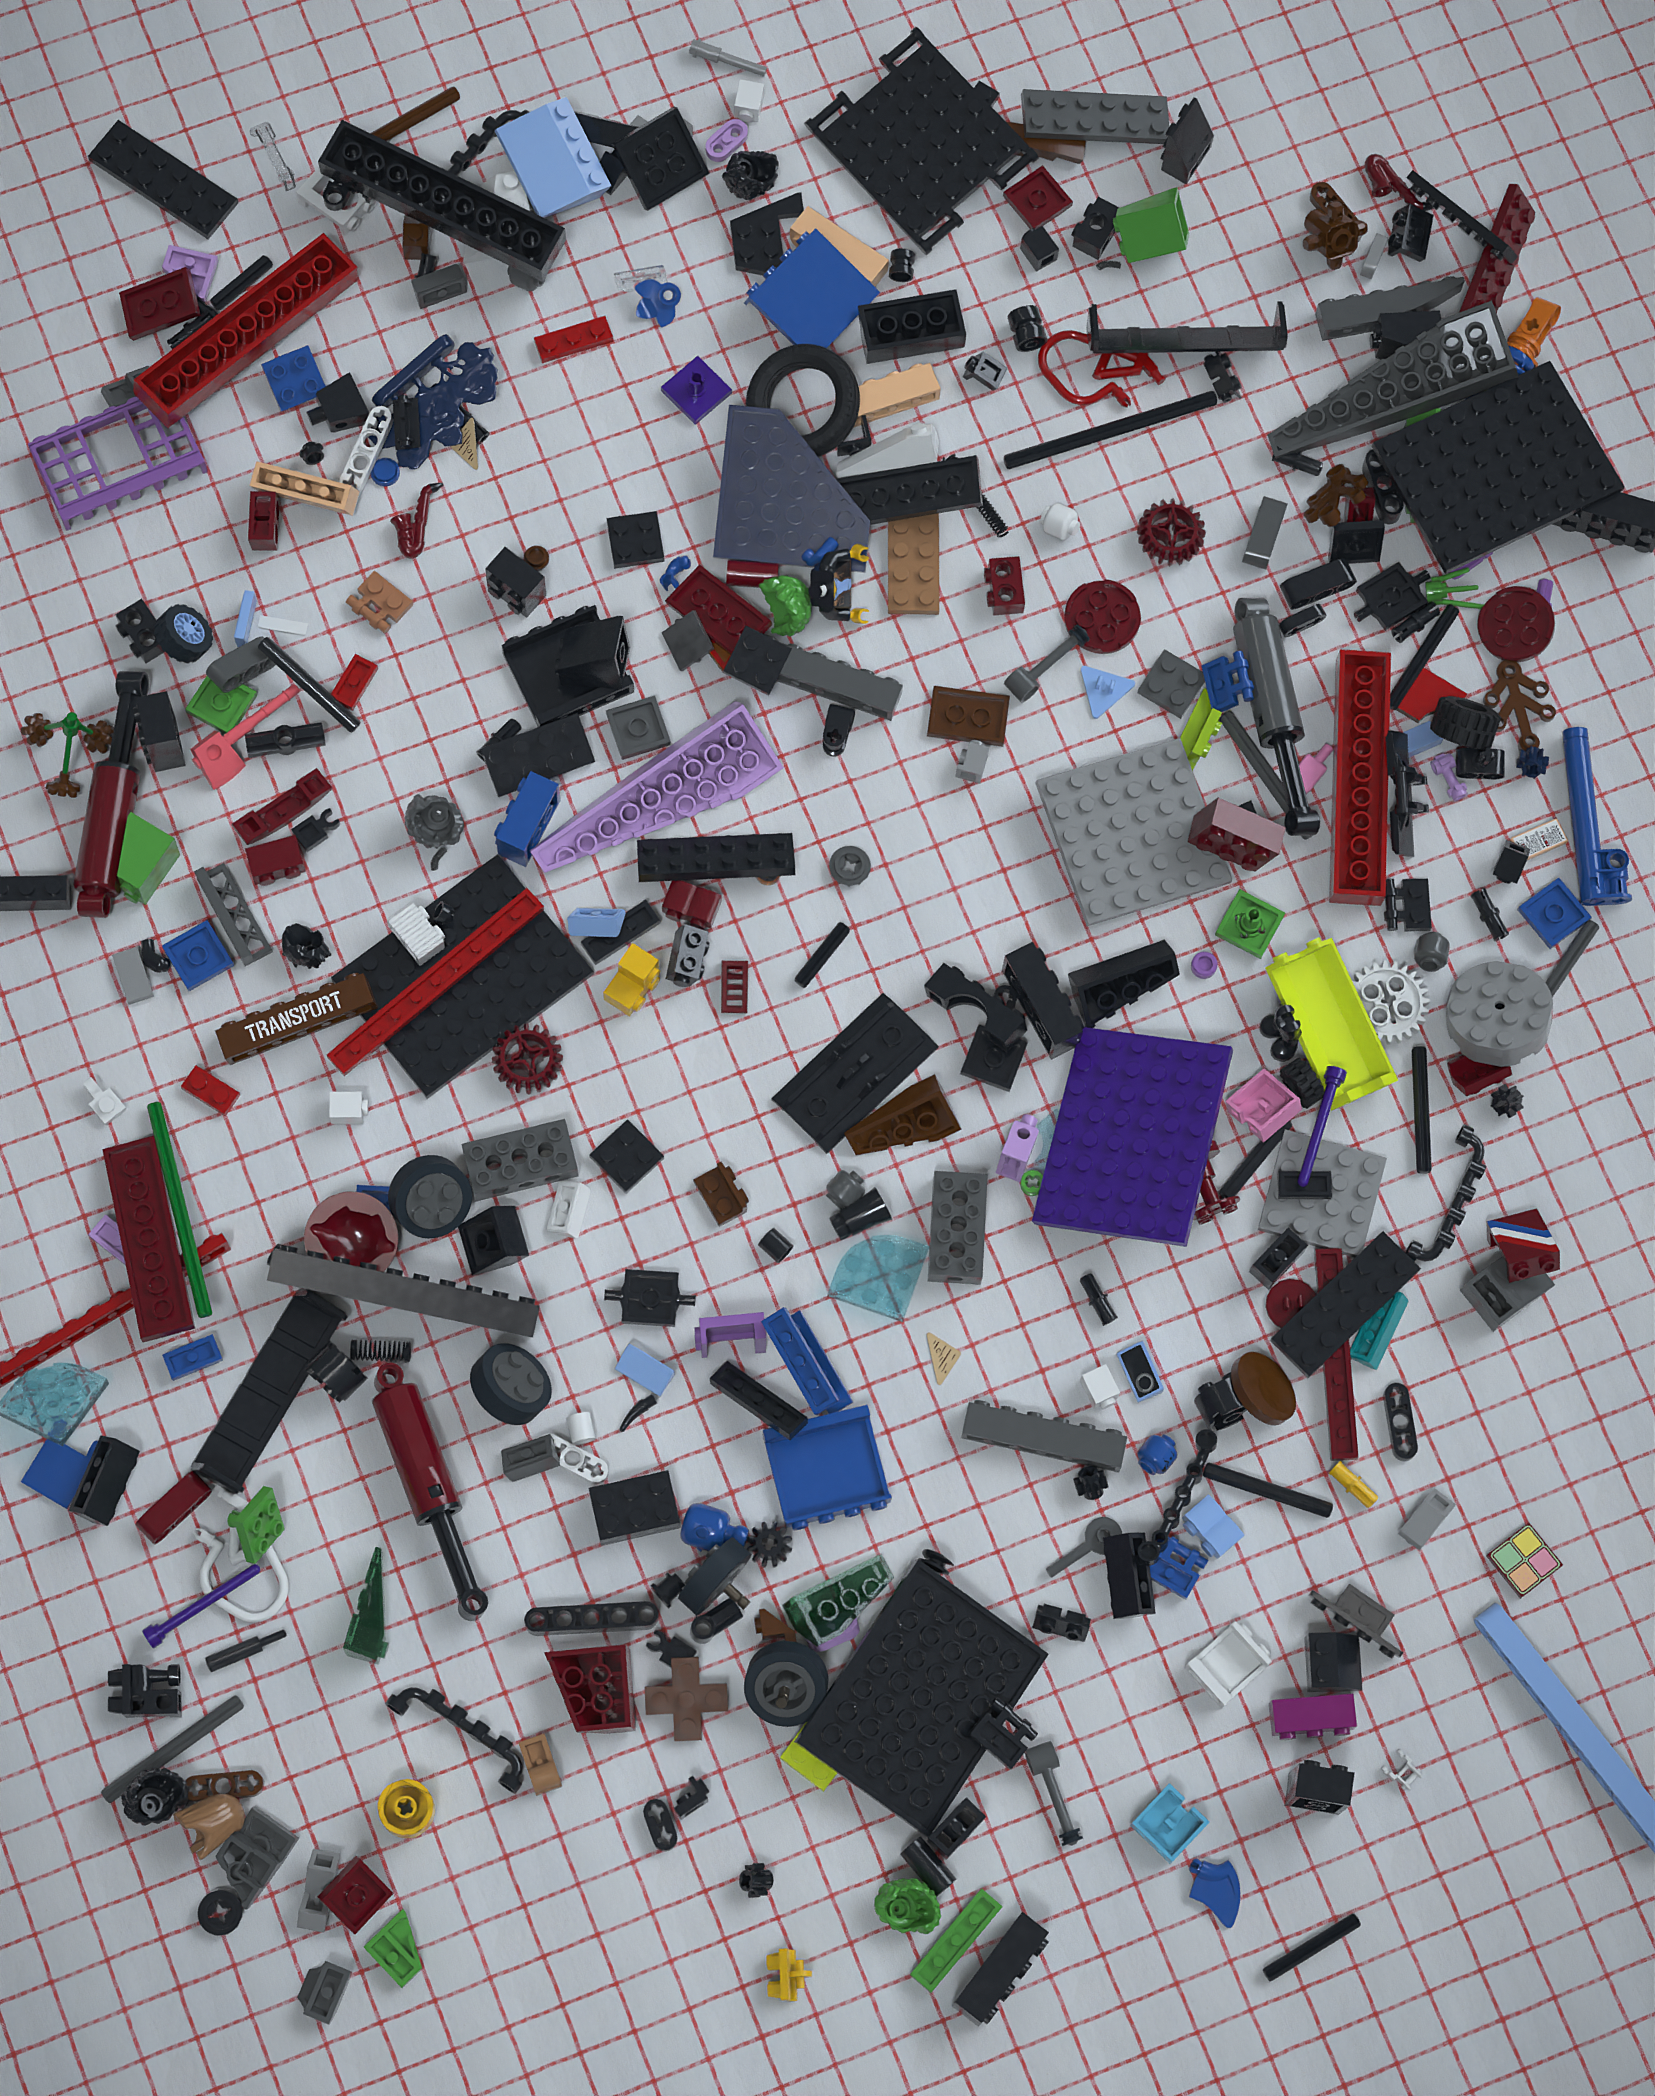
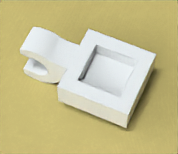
[83,1077,127,1126]

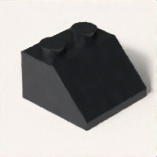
[458,1206,529,1276]
[1304,1632,1362,1692]

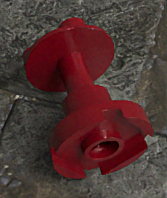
[1193,1140,1240,1225]

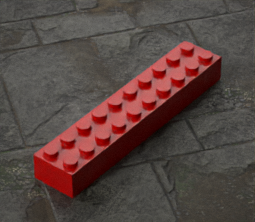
[133,233,358,428]
[1329,649,1391,906]

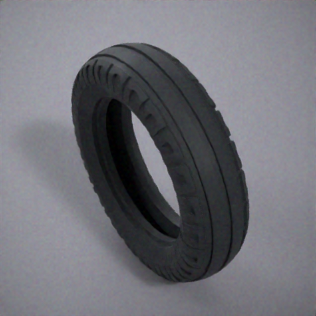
[746,344,860,457]

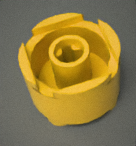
[378,1779,435,1838]

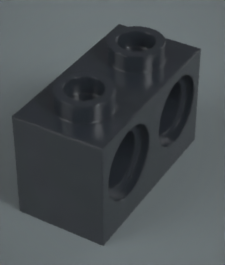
[115,598,164,664]

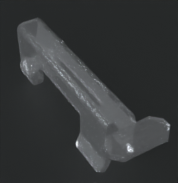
[250,122,296,191]

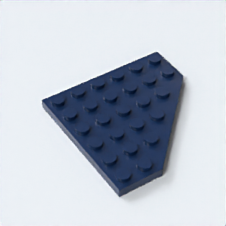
[713,405,871,573]

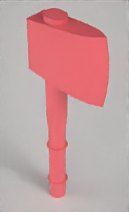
[190,684,300,790]

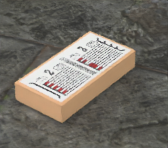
[1509,818,1568,860]

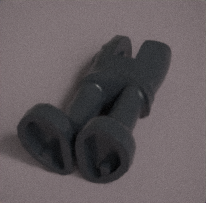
[1259,1003,1302,1062]

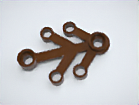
[1304,464,1369,527]
[1483,660,1556,751]

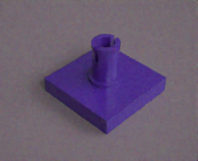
[661,356,732,425]

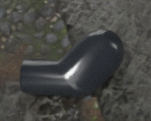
[141,939,170,973]

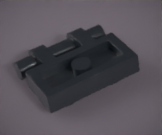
[1384,878,1432,932]
[968,1697,1038,1769]

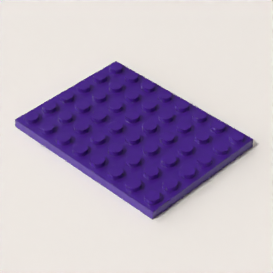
[1032,1027,1233,1247]

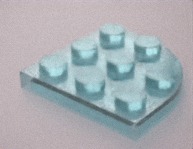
[827,1235,929,1322]
[0,1363,109,1447]

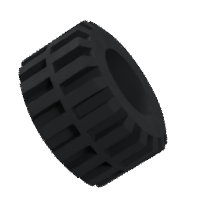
[1430,696,1501,749]

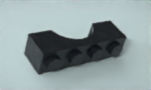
[924,963,1027,1053]

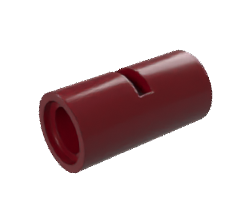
[726,560,779,588]

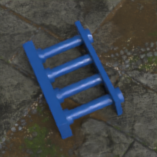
[761,1307,853,1415]

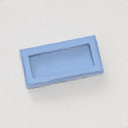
[234,590,257,647]

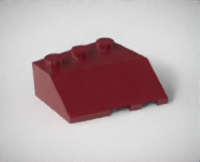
[544,1644,636,1734]

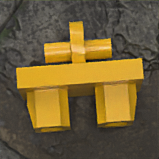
[766,1948,812,2002]

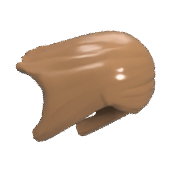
[173,1794,245,1860]

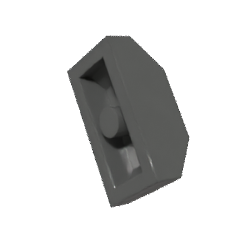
[297,1961,352,2025]

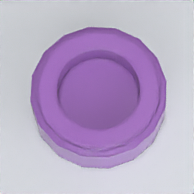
[1191,952,1218,979]

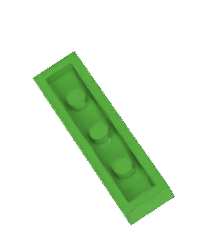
[910,1888,1003,1993]

